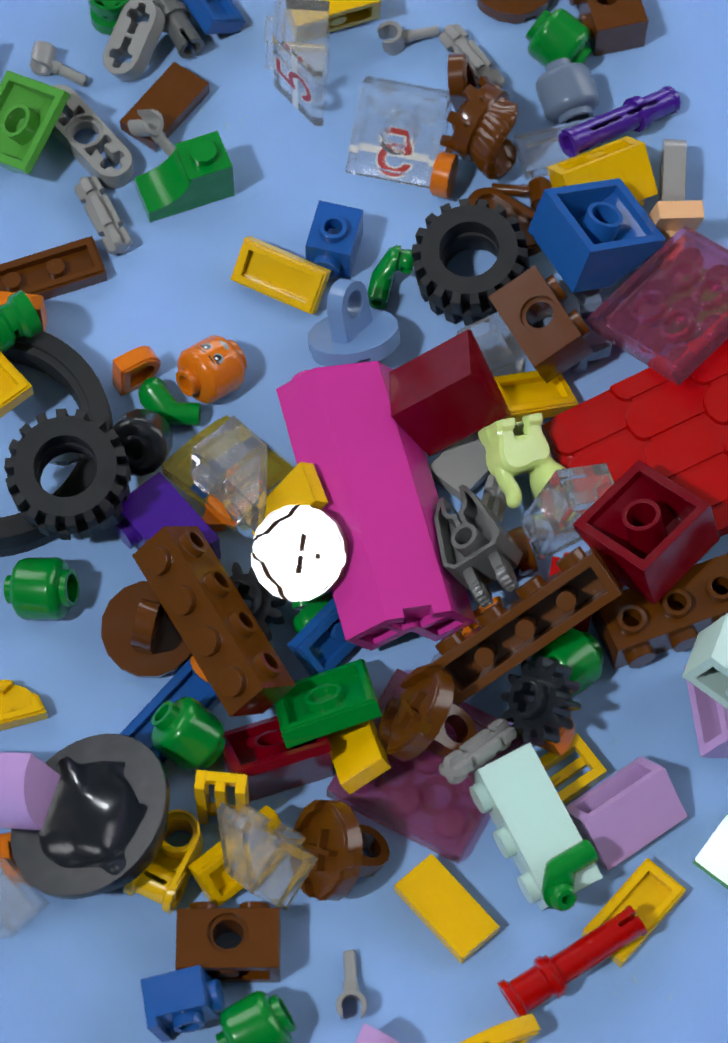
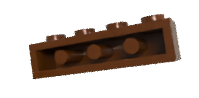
[132,526,296,717]
[430,546,623,705]
[591,553,728,670]

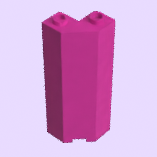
[276,361,476,651]

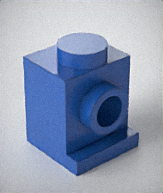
[140,965,225,1043]

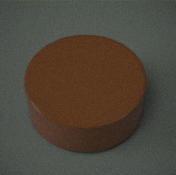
[508,526,538,577]

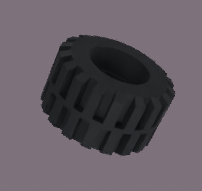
[412,198,530,326]
[4,408,131,540]

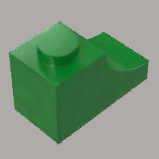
[134,131,235,222]

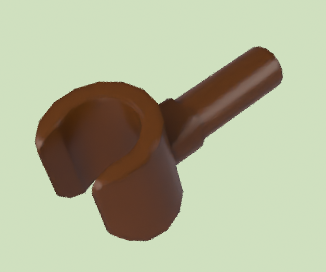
[491,177,552,211]

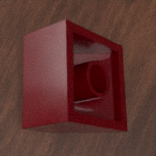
[573,460,720,605]

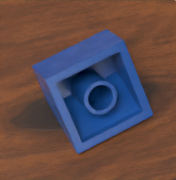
[528,178,666,293]

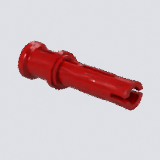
[497,905,647,1018]

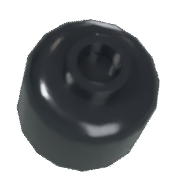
[112,409,173,476]

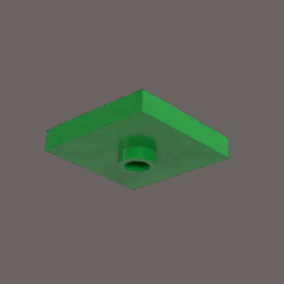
[275,659,382,748]

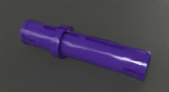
[559,86,681,157]

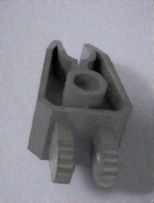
[434,485,523,608]

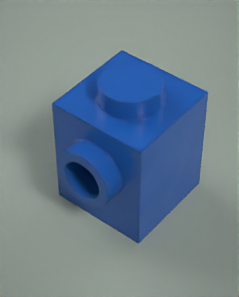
[305,200,363,279]

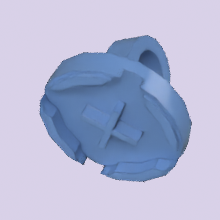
[308,278,401,367]

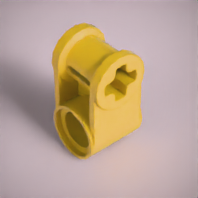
[124,809,204,914]

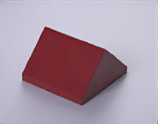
[389,329,511,456]
[221,716,332,802]

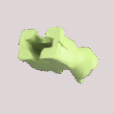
[478,413,568,509]

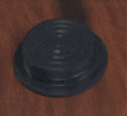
[11,734,170,899]

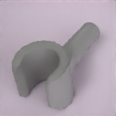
[377,21,440,56]
[30,41,88,87]
[128,109,175,157]
[336,950,367,1020]

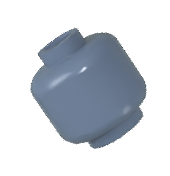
[536,58,599,128]

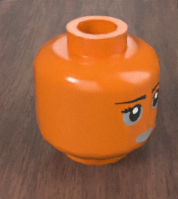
[176,335,247,404]

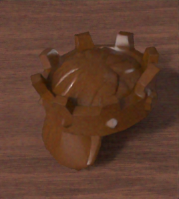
[440,75,518,180]

